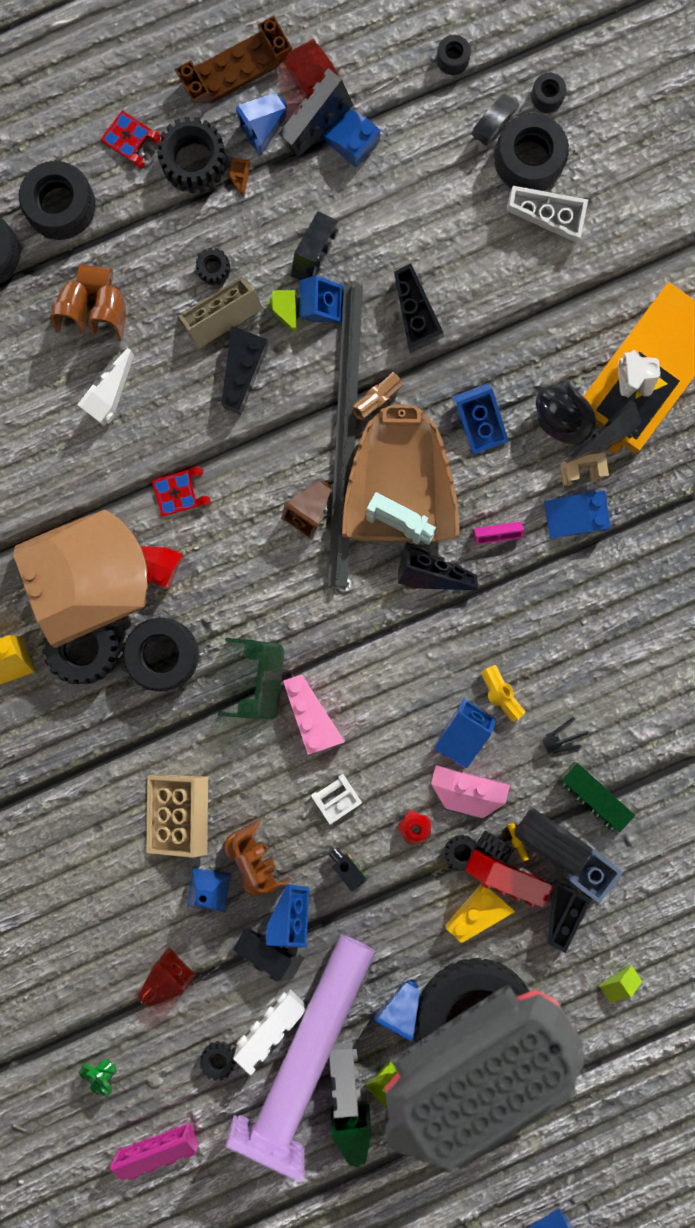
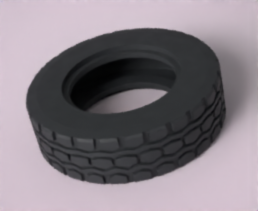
[417,958,530,1041]

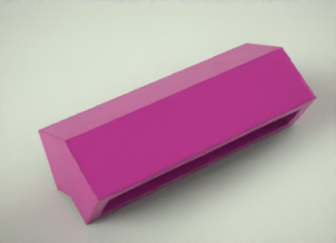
[473,521,524,545]

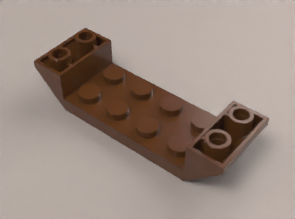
[175,16,292,103]

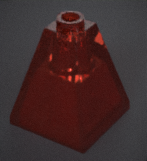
[138,947,196,1007]

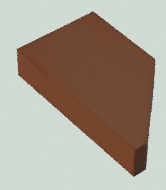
[229,157,251,196]

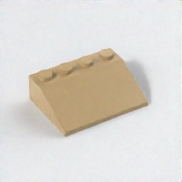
[146,775,208,858]

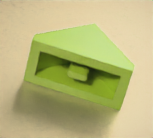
[599,965,642,1003]

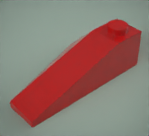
[140,546,183,590]

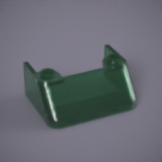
[218,638,285,719]

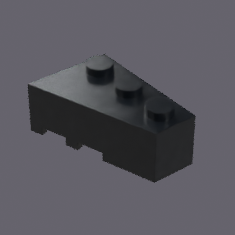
[291,211,339,280]

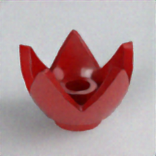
[397,810,431,845]

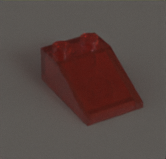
[283,39,340,100]

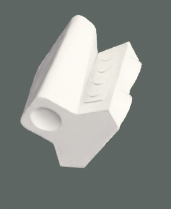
[618,350,660,398]

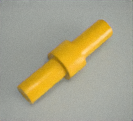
[507,822,529,861]

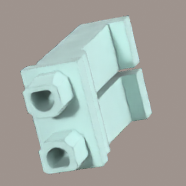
[366,492,436,545]

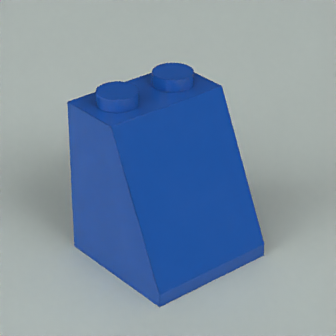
[434,698,496,768]

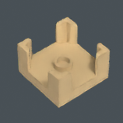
[560,452,609,487]

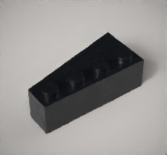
[279,68,354,157]
[394,263,444,354]
[222,326,269,415]

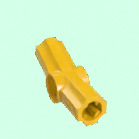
[481,665,525,722]

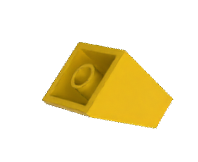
[0,635,35,685]

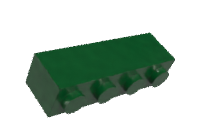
[559,761,636,833]

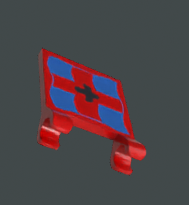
[100,110,162,169]
[152,466,211,517]

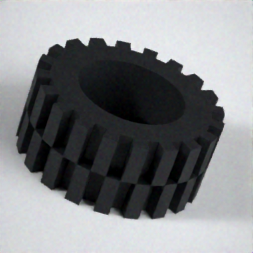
[157,117,227,193]

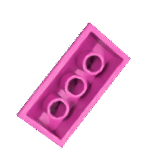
[110,1123,199,1181]

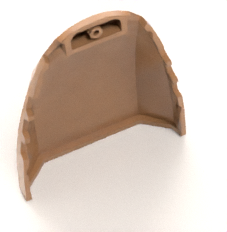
[342,404,459,543]

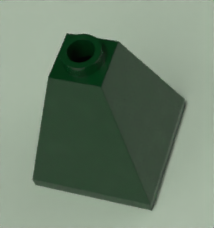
[331,1104,372,1167]

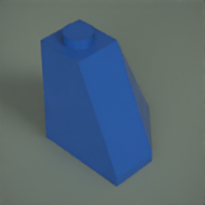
[236,92,287,156]

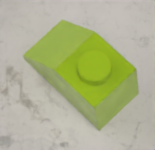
[269,290,297,333]

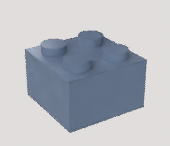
[564,849,623,904]

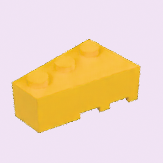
[445,885,515,943]

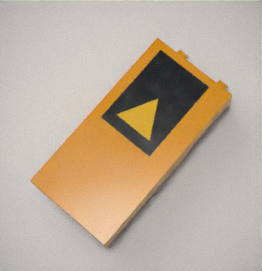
[583,282,695,455]

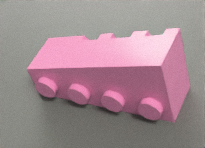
[283,675,345,755]

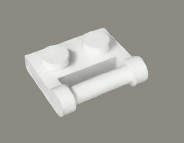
[311,774,362,824]

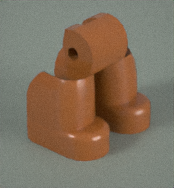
[50,265,127,341]
[224,819,290,897]

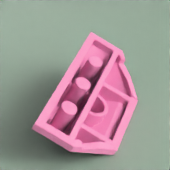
[431,765,510,818]

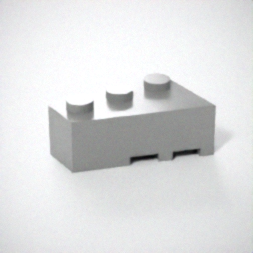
[329,1042,361,1118]

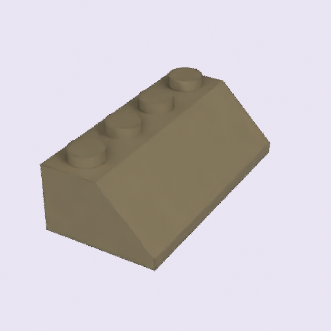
[178,277,263,348]

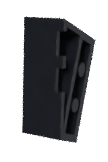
[547,879,591,953]
[233,928,304,982]

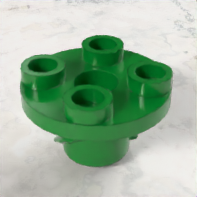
[78,1059,117,1097]

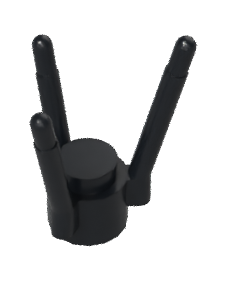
[543,717,589,754]

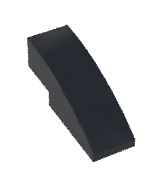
[472,93,520,146]

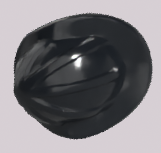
[536,380,596,445]

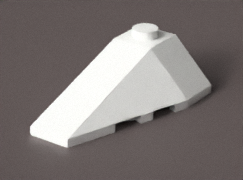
[78,348,134,426]

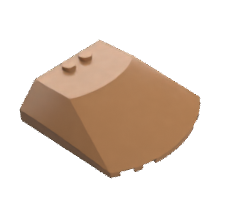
[13,510,148,648]

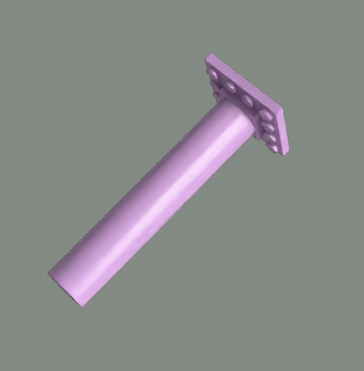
[226,934,376,1182]

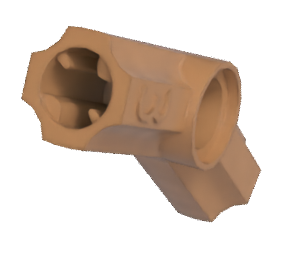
[351,372,404,420]

